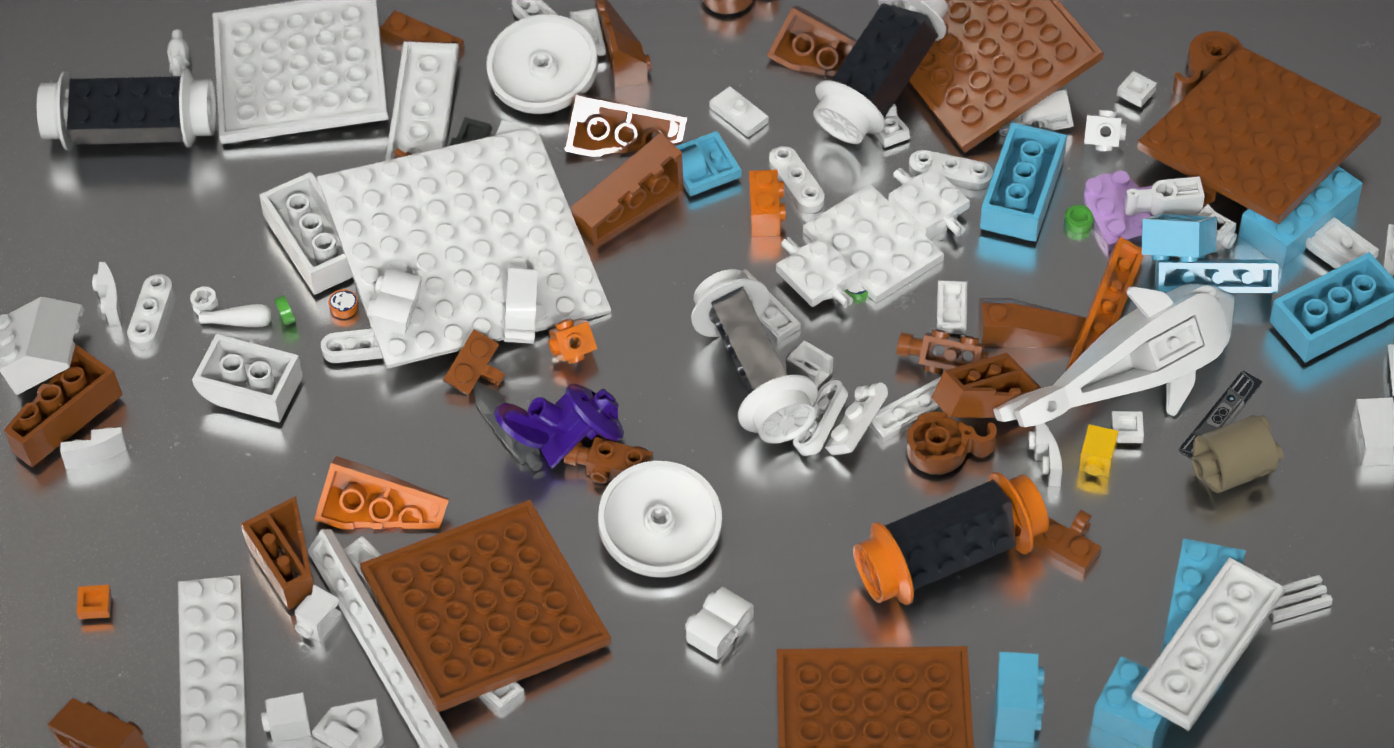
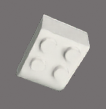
[192,334,303,422]

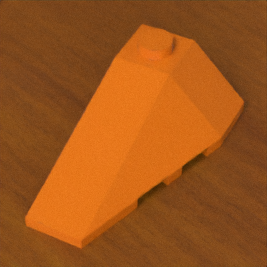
[314,456,449,530]

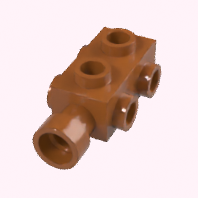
[896,329,989,374]
[564,437,653,484]

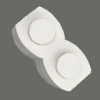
[367,268,422,335]
[685,587,754,660]

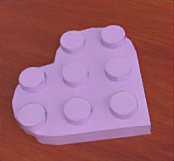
[1083,170,1154,252]

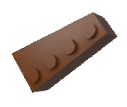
[571,132,683,246]
[4,345,123,467]

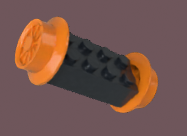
[853,472,1049,605]

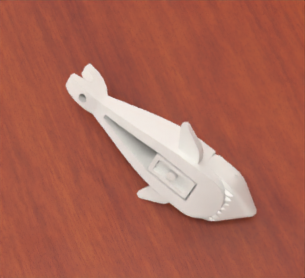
[993,284,1235,427]

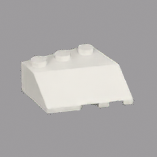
[0,297,84,395]

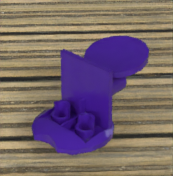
[494,384,624,468]

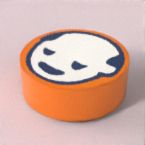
[328,289,359,319]

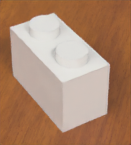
[1352,397,1394,466]

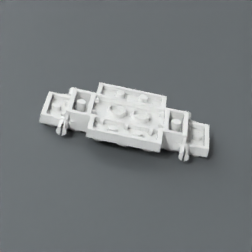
[776,166,970,308]

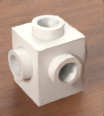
[1084,110,1126,151]

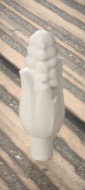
[167,30,190,76]

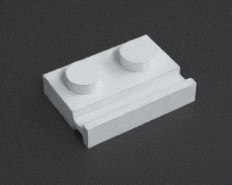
[1305,217,1379,269]

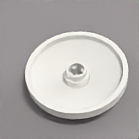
[486,14,598,114]
[598,461,722,577]

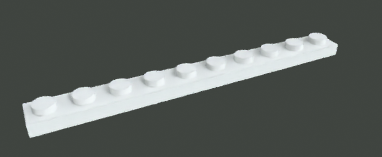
[307,529,459,748]

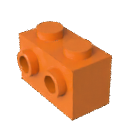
[749,170,786,237]

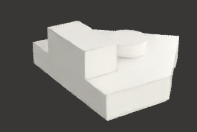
[312,699,384,748]

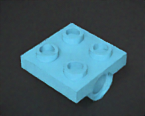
[676,131,742,196]

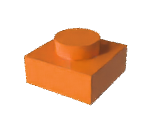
[77,584,111,619]

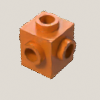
[548,318,597,364]

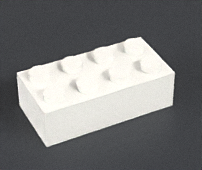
[259,172,353,295]

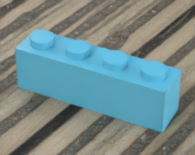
[1155,259,1278,293]

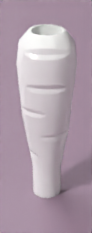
[199,304,271,327]

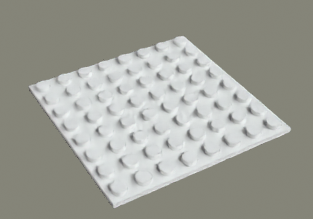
[317,126,611,369]

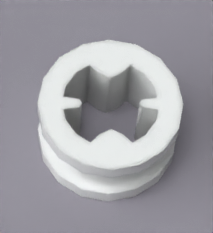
[190,287,218,314]

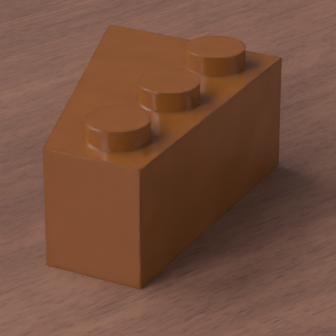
[931,353,1041,418]
[241,496,314,610]
[47,698,149,748]

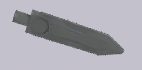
[474,382,543,471]

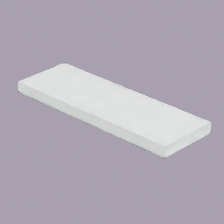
[385,41,459,161]
[1132,557,1285,731]

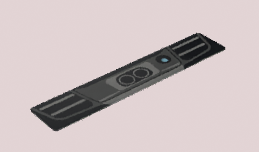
[1179,371,1262,458]

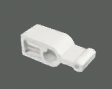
[999,90,1074,136]
[1124,176,1205,216]
[504,268,538,344]

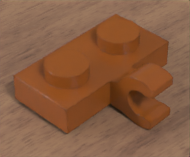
[443,329,505,396]
[1033,510,1101,575]

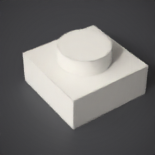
[1117,71,1157,108]
[1111,411,1144,443]

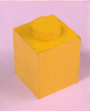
[1079,424,1119,477]

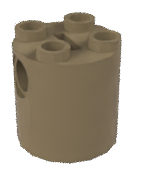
[1192,415,1283,493]

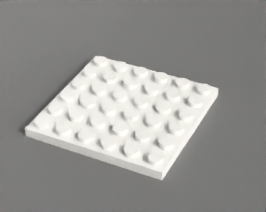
[213,0,388,144]

